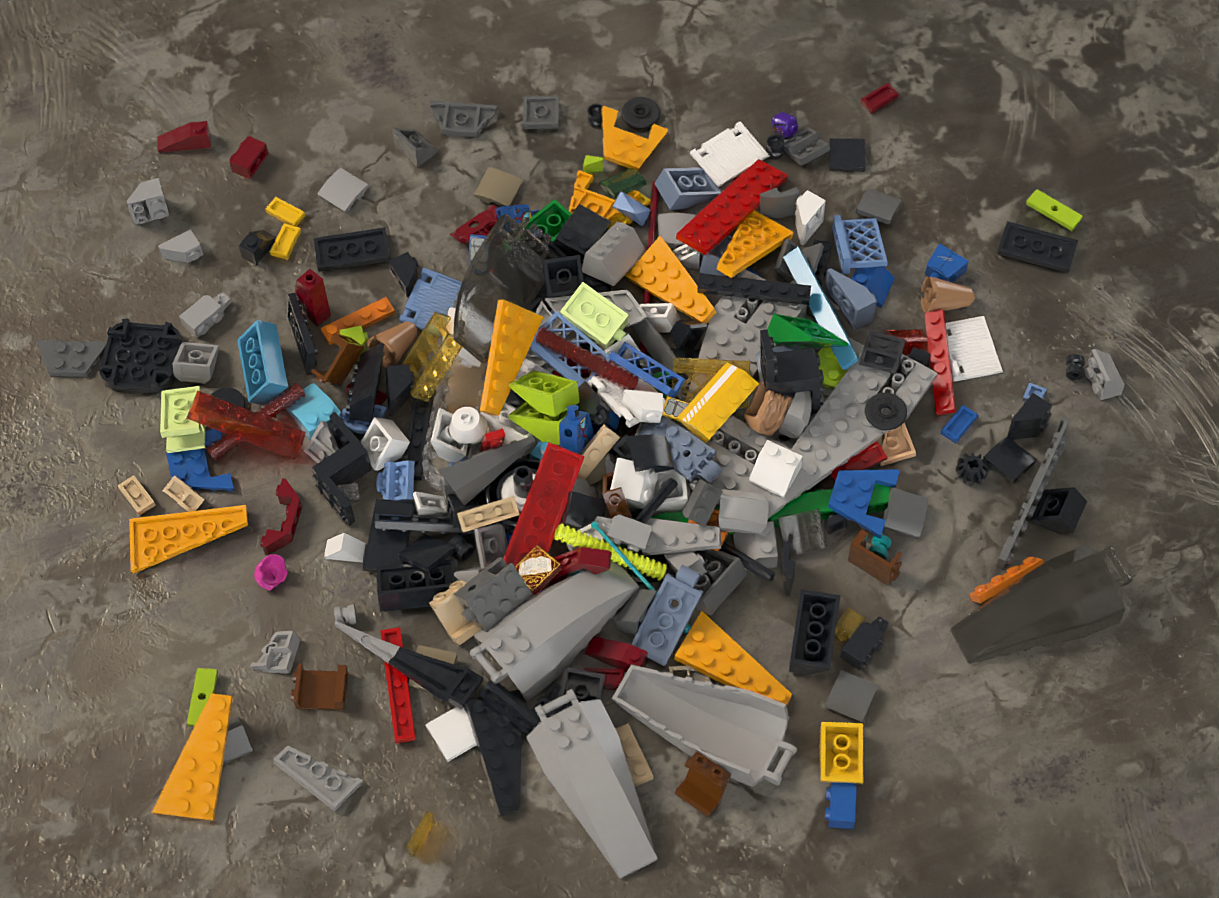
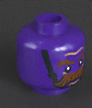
[771,112,798,138]

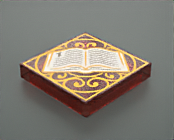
[515,545,564,595]

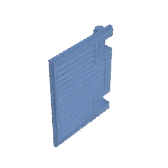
[399,268,470,338]

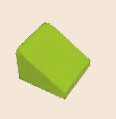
[583,155,604,174]

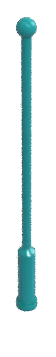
[591,521,692,633]

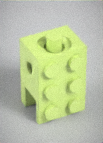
[560,282,629,350]
[160,386,206,453]

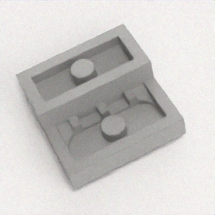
[317,168,369,213]
[658,213,696,249]

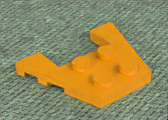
[601,106,668,171]
[569,170,641,221]

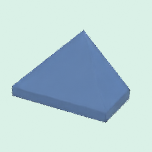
[612,191,651,226]

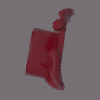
[449,205,504,252]

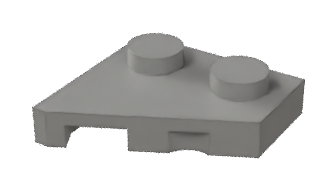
[304,421,339,463]

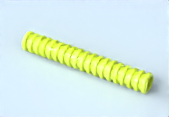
[554,523,667,581]

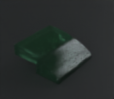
[599,168,647,199]

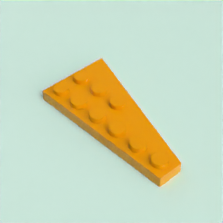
[717,210,794,278]
[625,236,716,324]
[480,299,543,416]
[129,505,248,574]
[674,611,792,706]
[152,693,233,820]

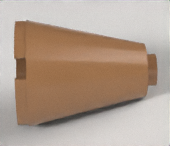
[921,277,975,313]
[367,321,418,368]

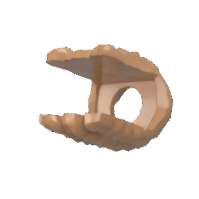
[744,382,793,436]

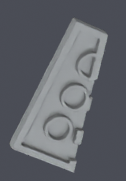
[642,518,721,556]
[273,746,363,812]

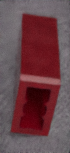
[294,269,331,327]

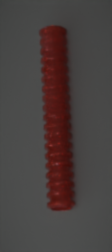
[536,327,639,390]
[206,383,305,461]

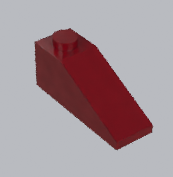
[157,121,211,153]
[585,636,648,673]

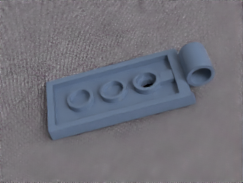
[638,416,722,484]
[631,565,704,667]

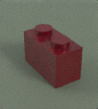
[229,136,269,179]

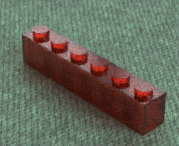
[186,390,306,460]

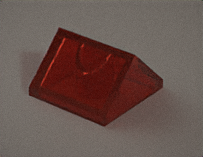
[885,329,928,356]

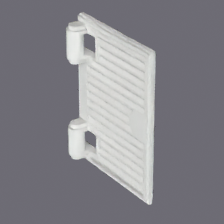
[690,122,770,187]
[946,316,1003,382]
[588,365,666,428]

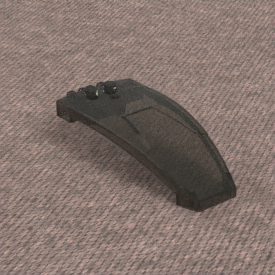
[453,214,557,363]

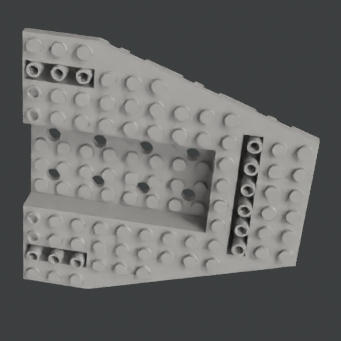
[678,269,937,518]

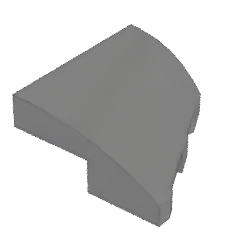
[250,631,301,673]

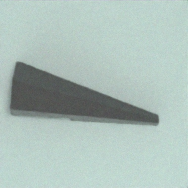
[438,434,537,506]

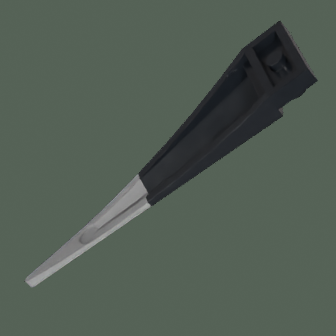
[335,621,484,710]

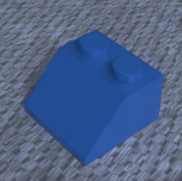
[851,259,895,308]

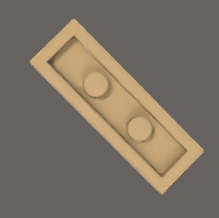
[577,425,620,480]
[457,496,520,532]
[616,723,653,786]

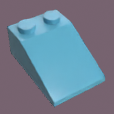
[282,383,343,440]

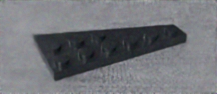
[465,689,523,817]

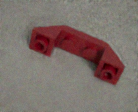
[260,478,302,555]
[549,547,612,587]

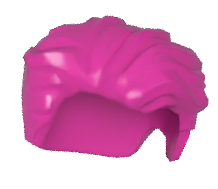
[254,554,288,591]

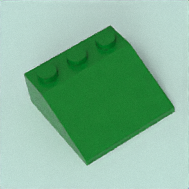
[767,314,849,349]

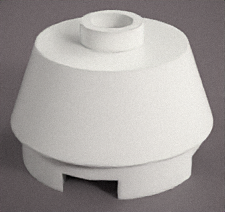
[449,407,487,445]

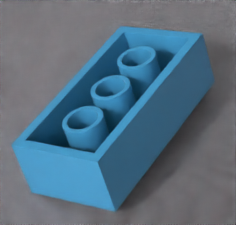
[237,320,288,406]

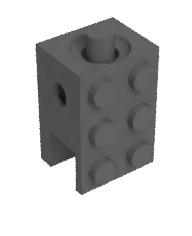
[454,557,532,632]

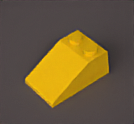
[820,722,863,783]

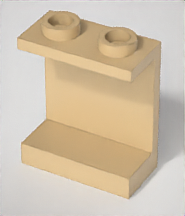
[429,580,481,645]

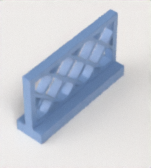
[832,215,887,274]
[530,311,612,387]

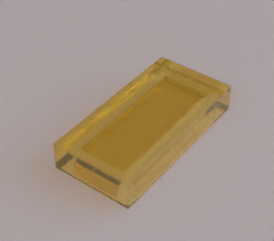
[406,811,435,857]

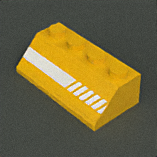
[676,363,759,444]

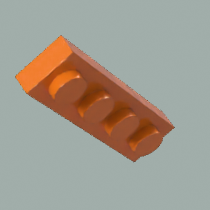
[320,297,395,346]
[969,556,1045,603]

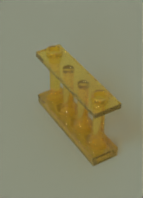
[402,312,466,402]

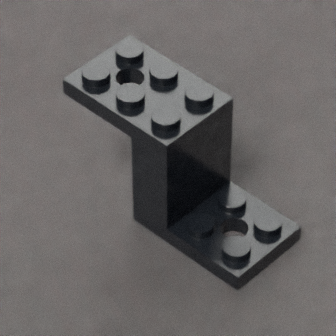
[760,329,824,414]
[312,412,372,526]

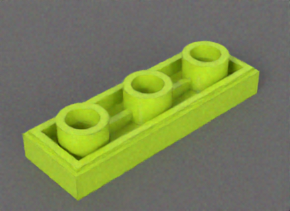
[1026,189,1083,231]
[187,668,218,727]

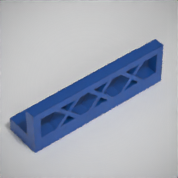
[608,342,686,398]

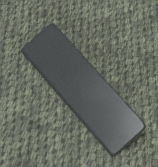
[633,318,684,383]

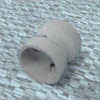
[334,604,357,625]

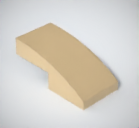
[162,475,205,512]

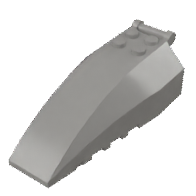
[470,560,639,702]
[612,665,797,787]
[527,689,658,879]

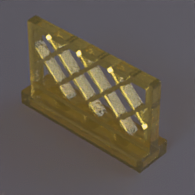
[672,358,750,409]

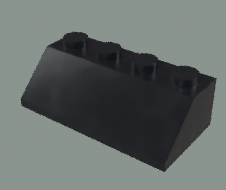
[346,343,384,423]
[376,559,457,612]
[789,590,841,675]

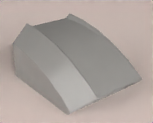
[172,342,219,384]
[778,391,811,439]
[719,489,769,534]

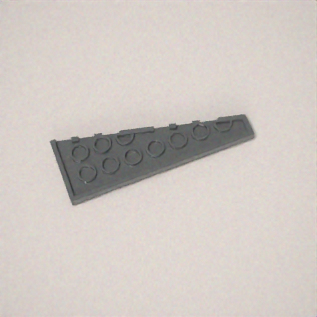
[996,416,1070,570]

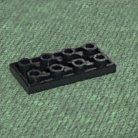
[363,499,415,572]

